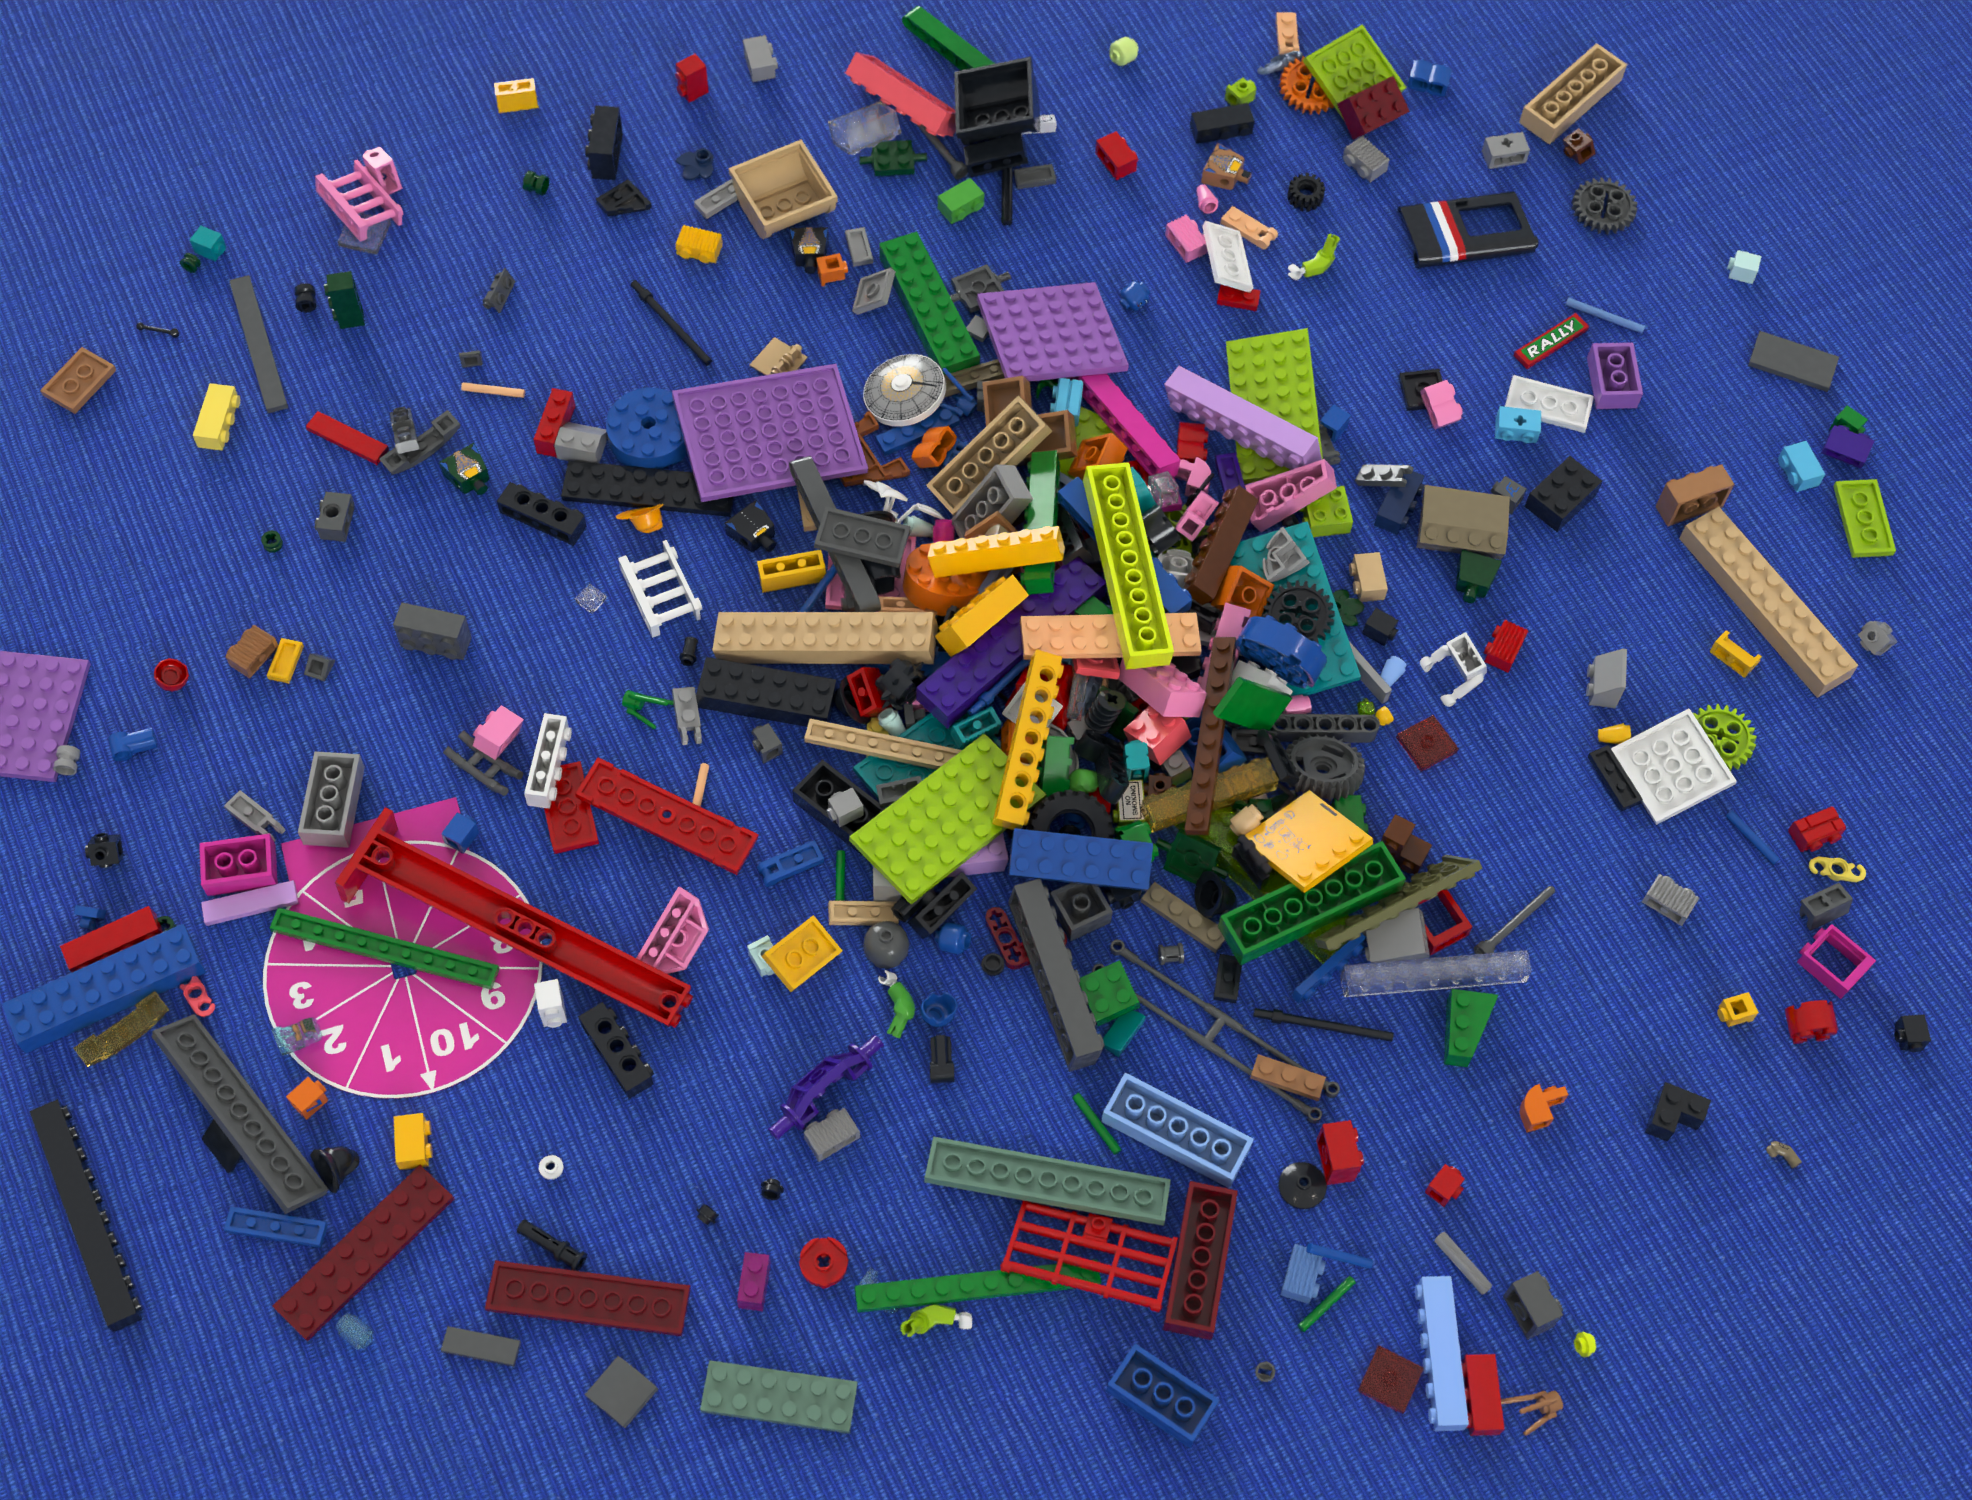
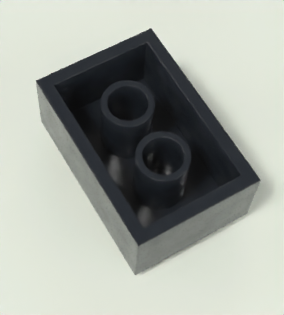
[585,105,623,180]
[1525,456,1603,532]

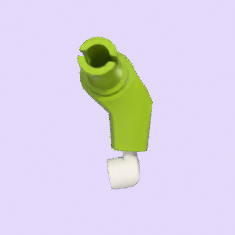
[1288,234,1340,280]
[901,1304,972,1337]

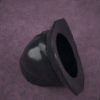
[1194,871,1237,918]
[310,1146,360,1193]

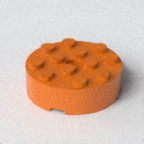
[903,541,991,616]

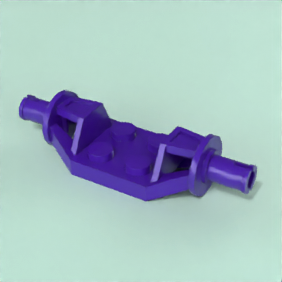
[768,1035,884,1140]

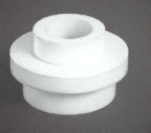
[539,1155,563,1180]

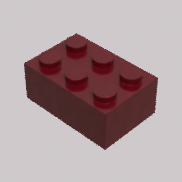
[1337,76,1410,140]

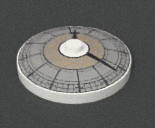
[863,354,946,427]

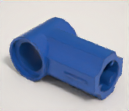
[108,728,158,761]

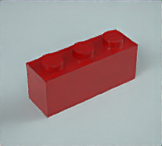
[534,388,575,457]
[1461,1354,1504,1436]

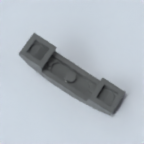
[379,410,461,475]

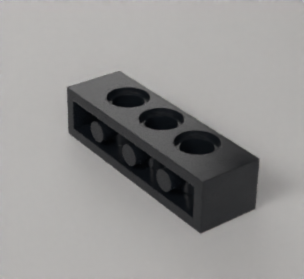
[497,482,587,546]
[578,1002,654,1099]

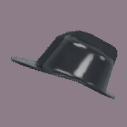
[834,677,871,724]

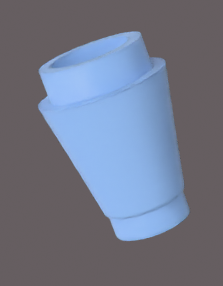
[1381,656,1406,687]

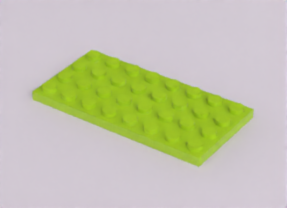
[1226,328,1323,484]
[849,734,1046,904]

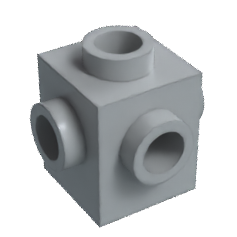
[1858,621,1898,656]

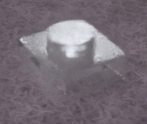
[575,584,607,614]

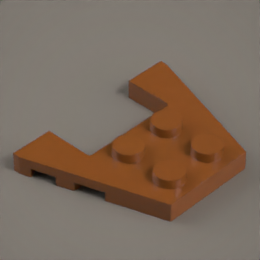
[839,411,910,487]

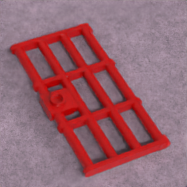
[1000,1200,1178,1312]

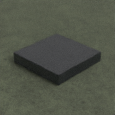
[1398,369,1443,411]

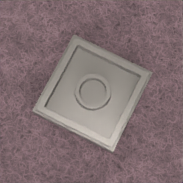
[852,268,895,315]

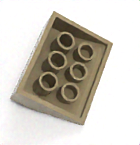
[1416,485,1510,560]

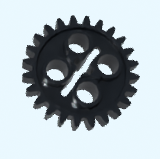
[1263,580,1335,644]

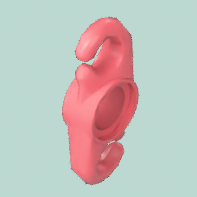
[179,976,215,1017]

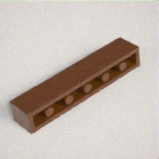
[1183,485,1258,606]

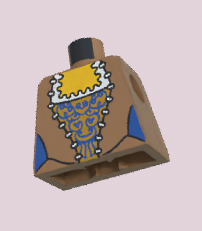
[1201,143,1252,190]

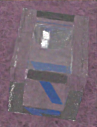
[1148,471,1179,508]

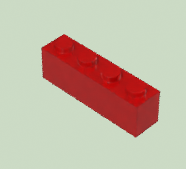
[60,906,163,972]

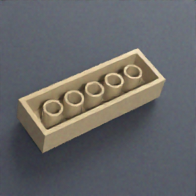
[1519,43,1627,145]
[926,396,1052,515]

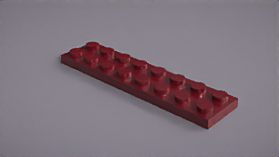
[272,1165,454,1342]
[485,1260,691,1337]

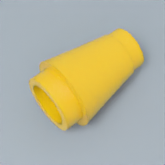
[1598,723,1631,744]

